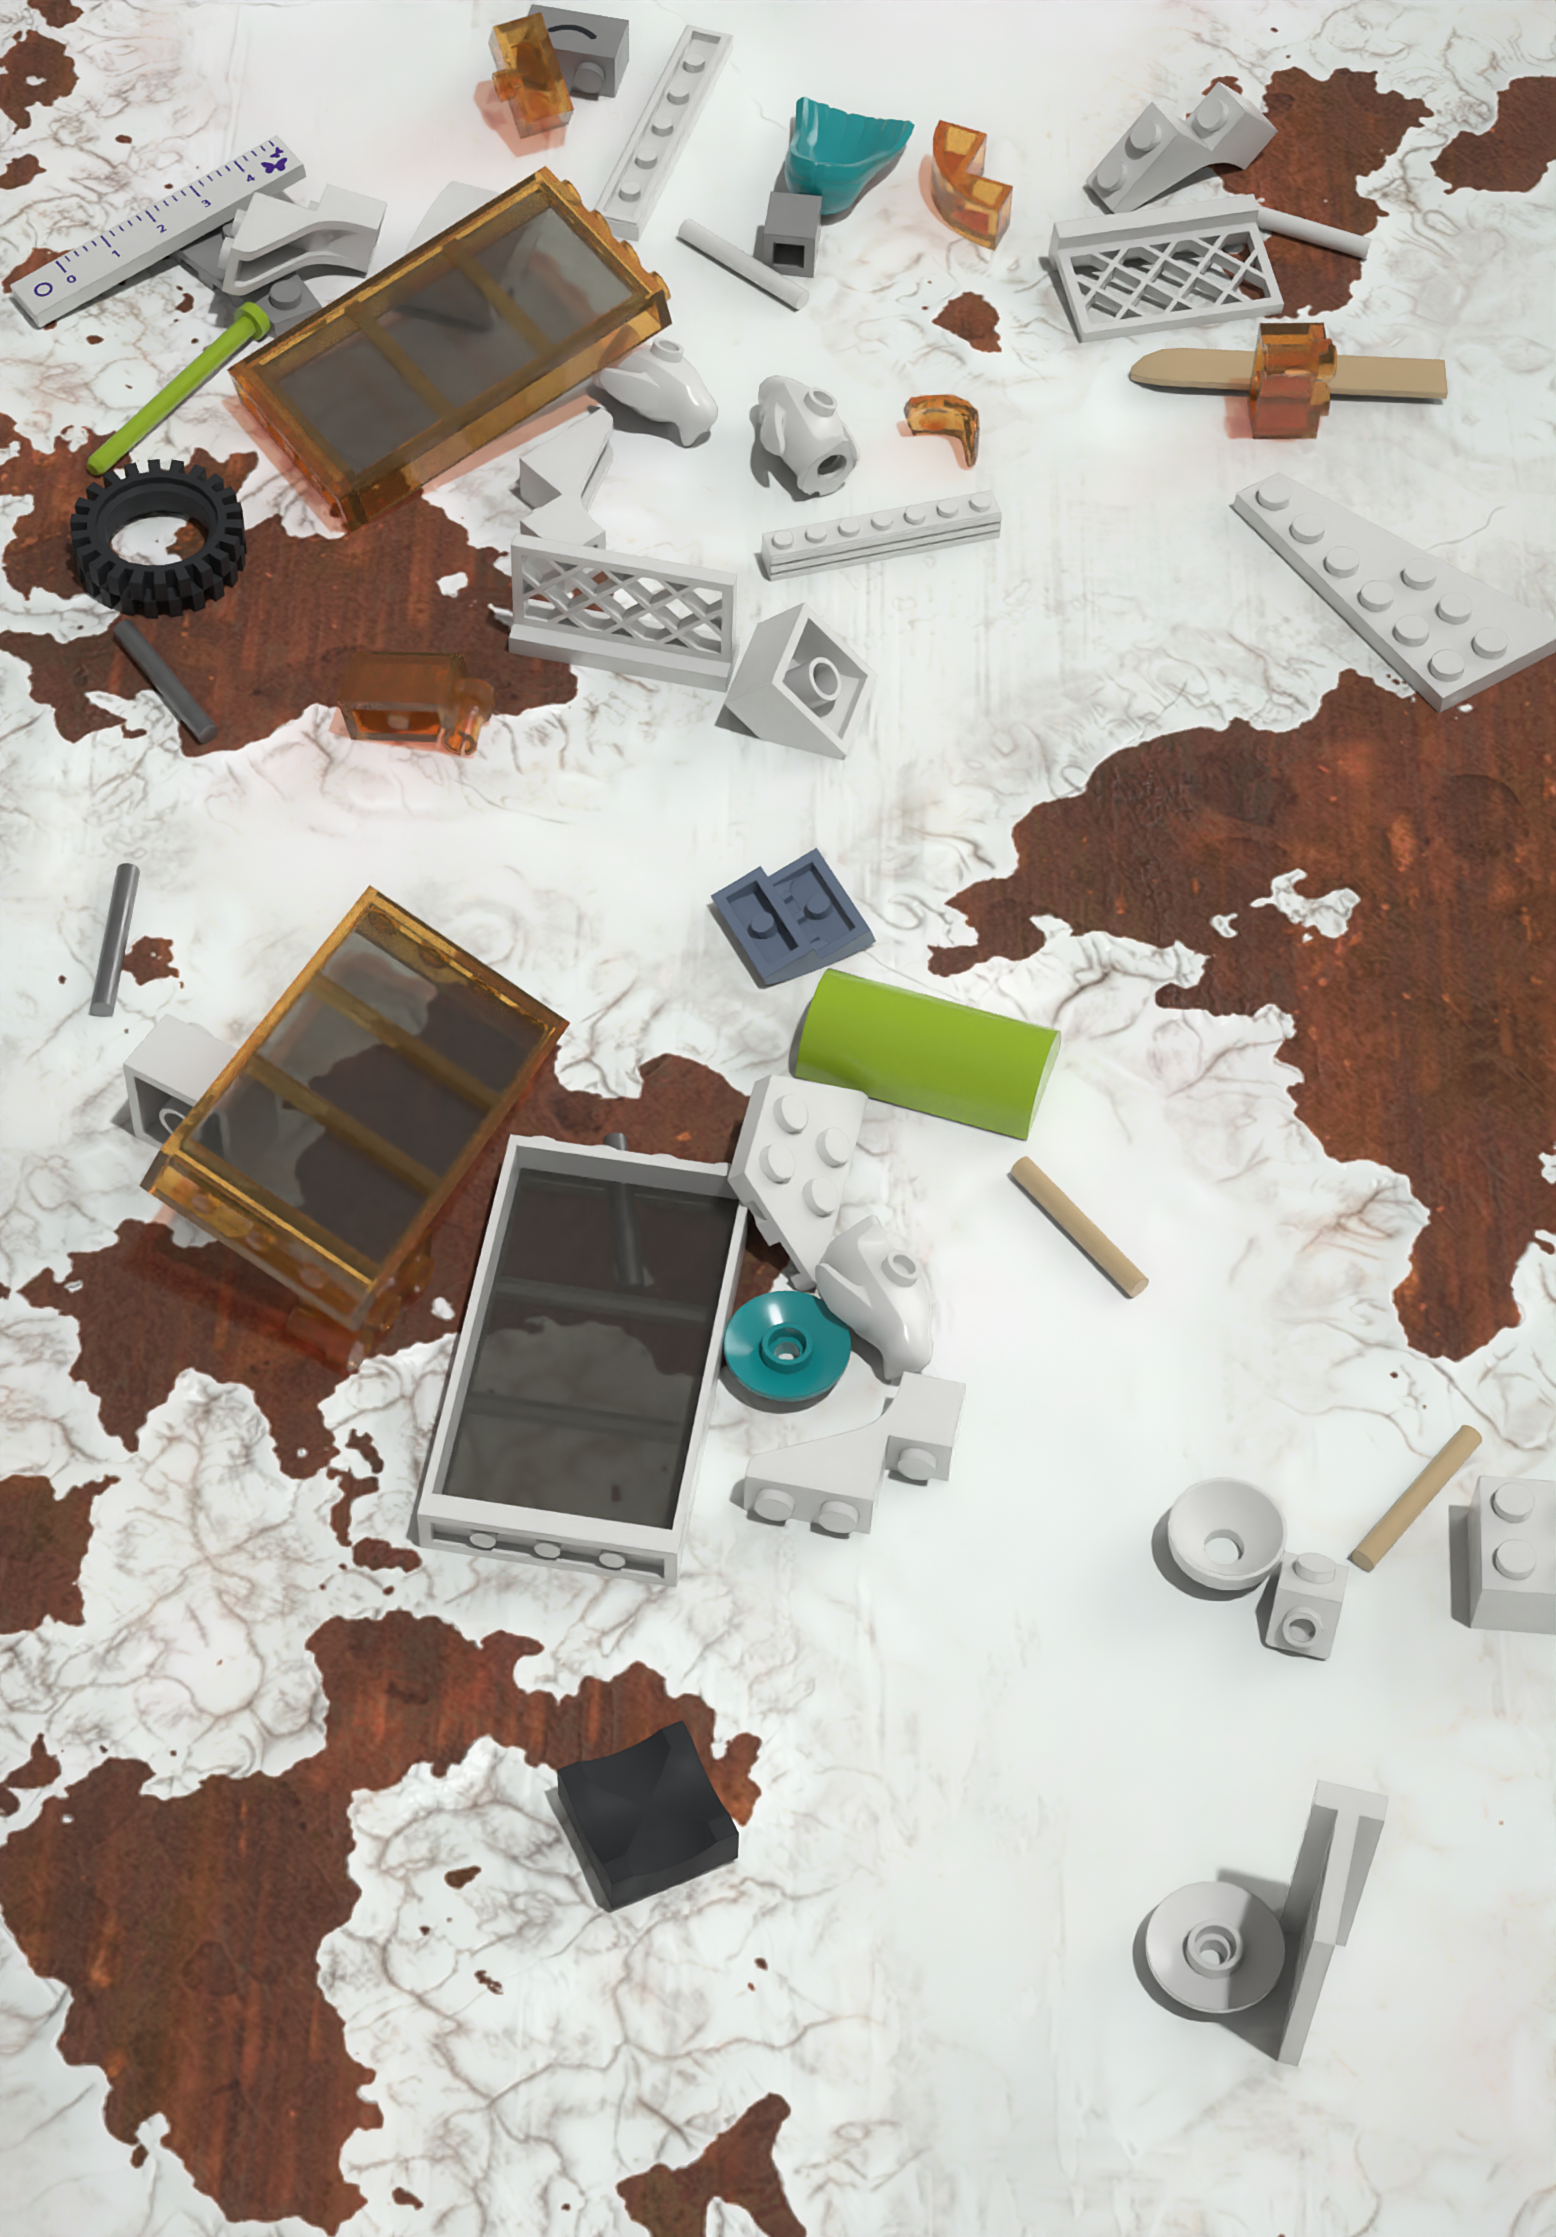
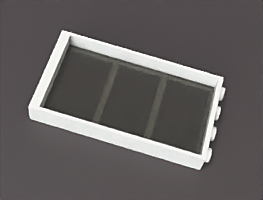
[417,1134,752,1587]

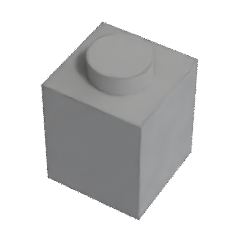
[762,191,822,278]

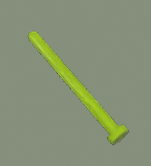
[87,302,271,475]

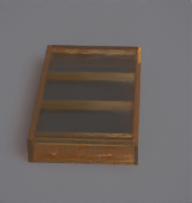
[227,166,673,532]
[139,885,570,1332]

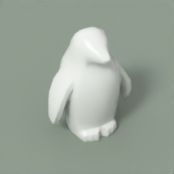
[592,321,718,446]
[758,375,860,496]
[815,1215,934,1380]

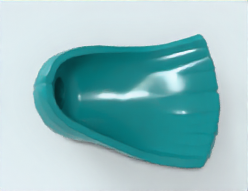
[784,97,915,215]

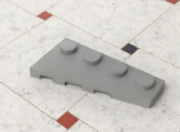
[168,218,323,340]

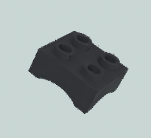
[557,1720,739,1909]

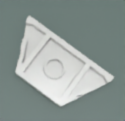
[727,1074,868,1292]

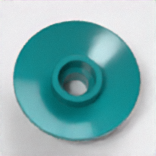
[724,1290,851,1402]

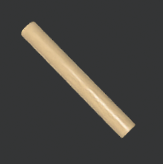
[1010,1156,1149,1297]
[1351,1425,1482,1571]

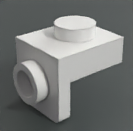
[1265,1551,1349,1659]

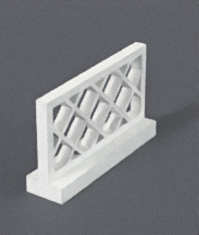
[1048,194,1284,343]
[508,533,740,693]
[1277,1779,1389,2067]

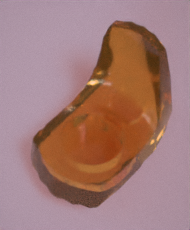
[903,394,980,467]

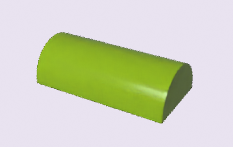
[795,968,1061,1140]

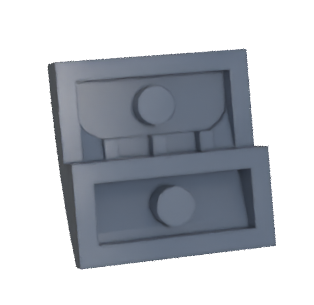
[711,848,876,985]

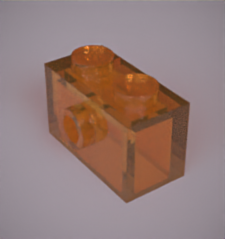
[488,12,574,139]

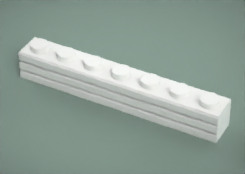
[761,490,1002,582]

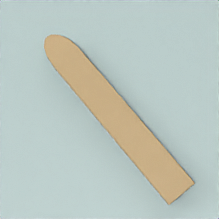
[1130,348,1448,399]

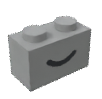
[517,4,629,98]

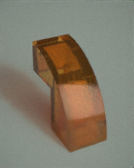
[930,120,1013,251]

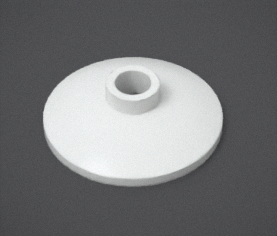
[1145,1881,1285,2013]

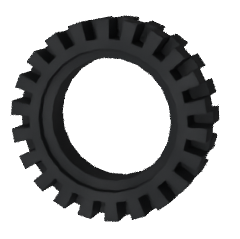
[70,459,247,619]

